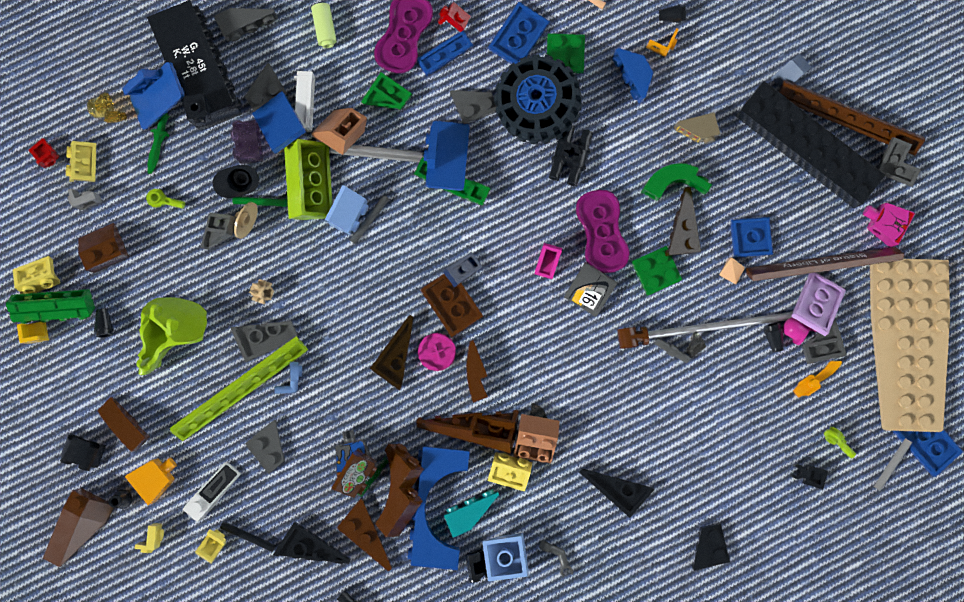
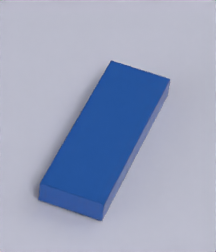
[417,30,473,77]

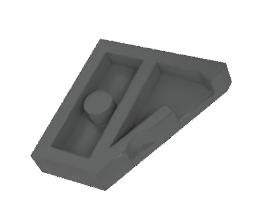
[245,63,288,111]

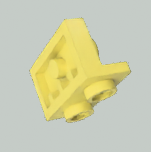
[66,141,96,182]
[13,256,60,294]
[487,452,532,492]

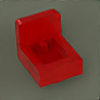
[438,2,471,32]
[28,138,60,169]

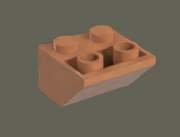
[312,108,367,155]
[513,414,560,463]

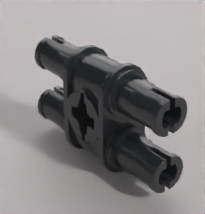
[549,125,593,187]

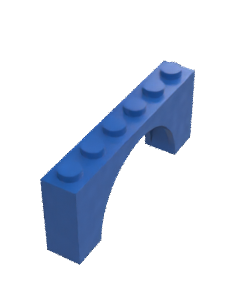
[408,446,470,570]

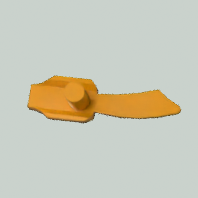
[793,361,842,398]

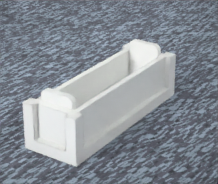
[294,71,315,132]

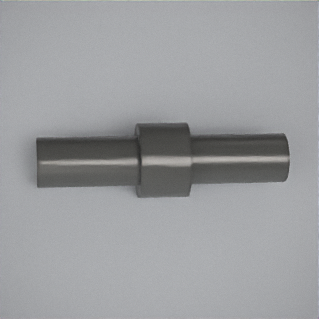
[654,338,691,364]

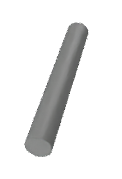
[873,438,912,491]

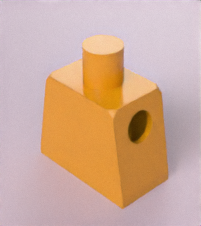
[125,457,177,505]

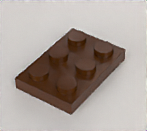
[420,274,484,337]

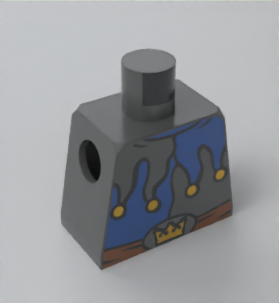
[336,429,372,478]

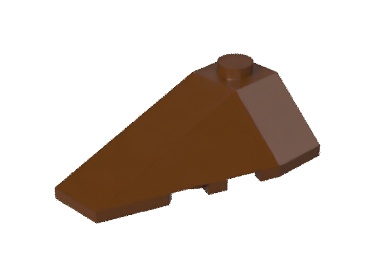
[43,488,114,567]

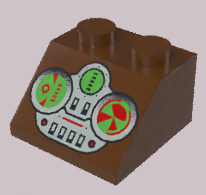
[331,449,377,498]

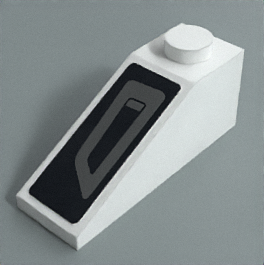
[182,461,241,522]

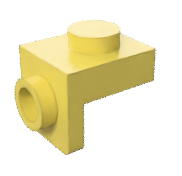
[134,523,164,553]
[195,529,226,564]

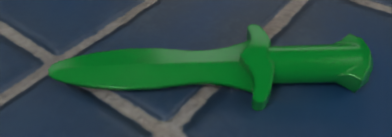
[147,113,170,174]

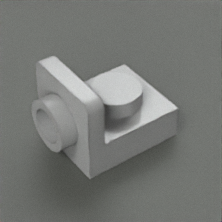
[68,188,102,210]

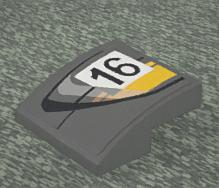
[564,262,618,317]

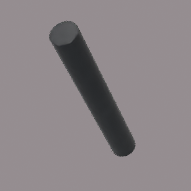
[220,521,276,552]

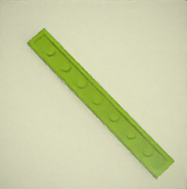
[170,336,308,441]

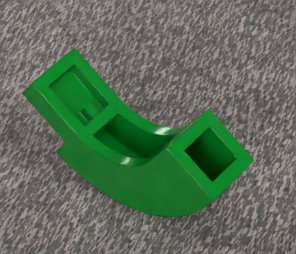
[641,163,712,201]

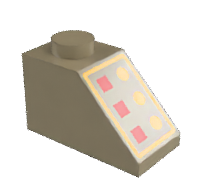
[674,112,720,144]

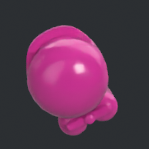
[783,317,817,345]

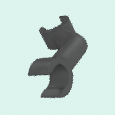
[539,540,573,578]

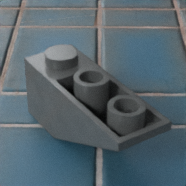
[214,8,278,42]

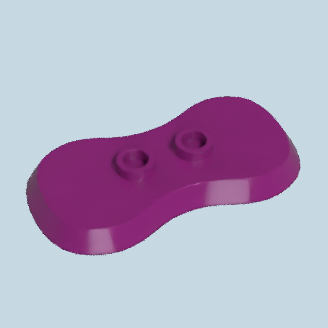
[374,0,433,73]
[576,190,630,273]

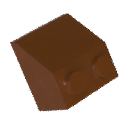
[78,223,129,273]

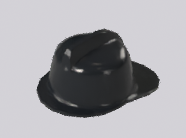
[212,165,259,198]

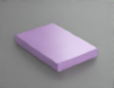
[791,273,846,336]

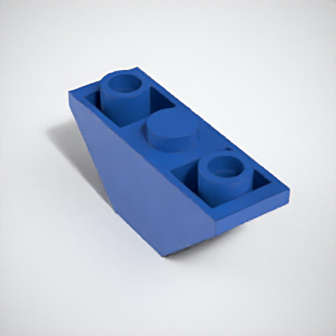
[613,48,653,104]

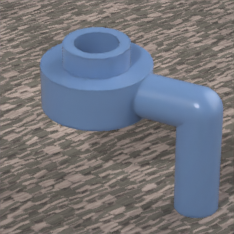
[275,362,302,394]

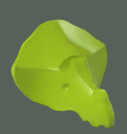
[136,297,207,375]

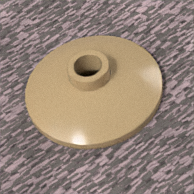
[234,202,258,239]

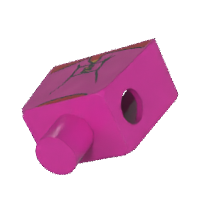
[863,203,915,247]

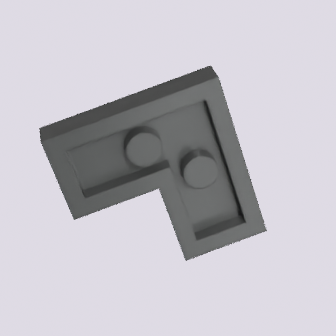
[877,137,921,187]

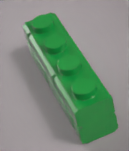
[6,289,95,324]

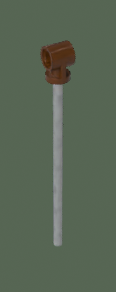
[617,312,793,349]

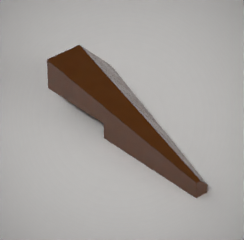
[416,410,519,453]

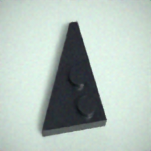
[578,468,654,518]
[273,521,351,564]

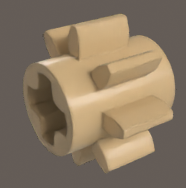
[249,279,274,304]

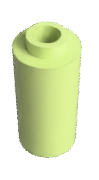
[311,3,337,48]

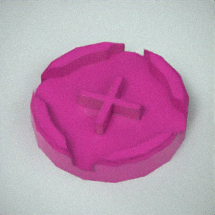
[418,333,456,371]

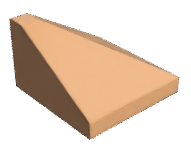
[719,257,745,284]

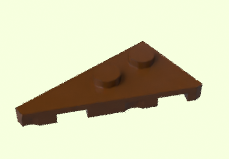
[337,498,392,572]

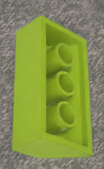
[284,139,333,220]

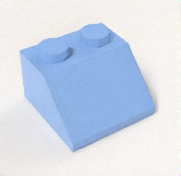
[325,185,368,235]
[482,533,529,581]

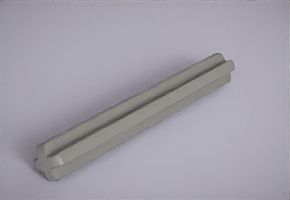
[330,145,424,162]

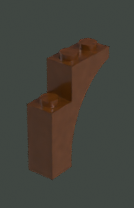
[375,443,424,538]

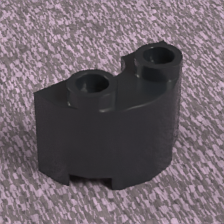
[60,433,106,471]
[465,549,488,583]

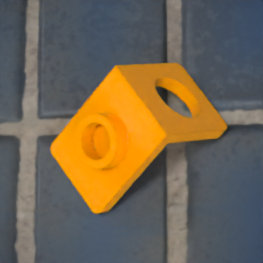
[646,28,679,57]

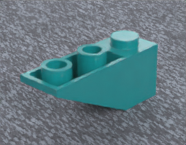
[444,489,499,538]

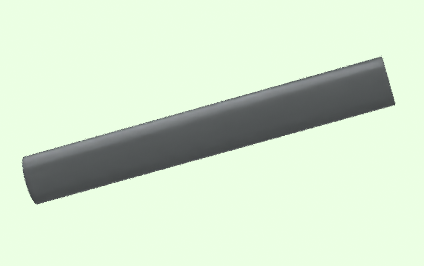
[350,195,389,245]

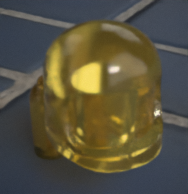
[87,93,127,123]

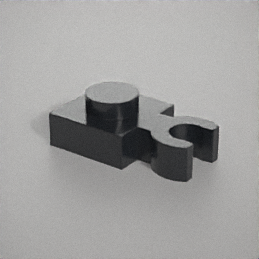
[790,464,828,490]

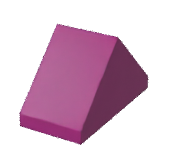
[534,243,563,279]

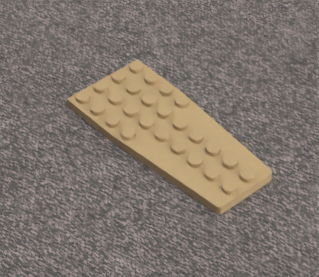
[870,259,950,432]

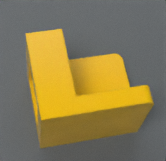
[17,322,49,344]

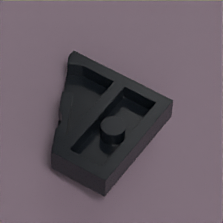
[692,523,730,571]

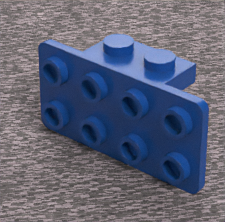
[122,62,184,130]
[424,121,470,191]

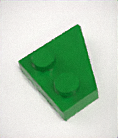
[361,72,413,110]

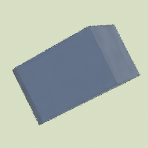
[771,54,812,88]

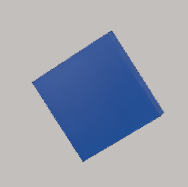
[730,217,773,258]

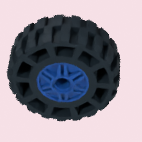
[494,54,582,145]

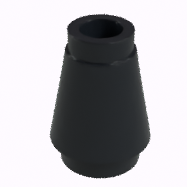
[659,4,686,23]
[94,308,114,338]
[764,323,784,352]
[109,489,132,509]

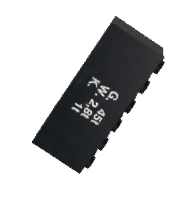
[147,0,242,132]

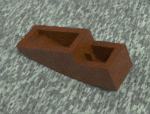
[466,340,487,403]
[97,397,150,452]

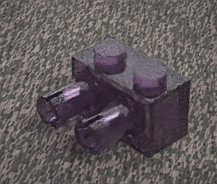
[230,120,264,164]

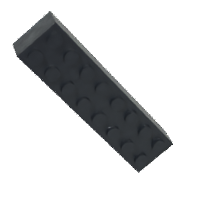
[735,81,885,208]

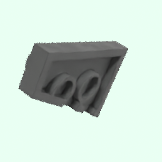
[230,321,300,362]

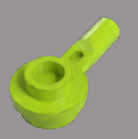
[146,189,185,209]
[824,427,856,459]

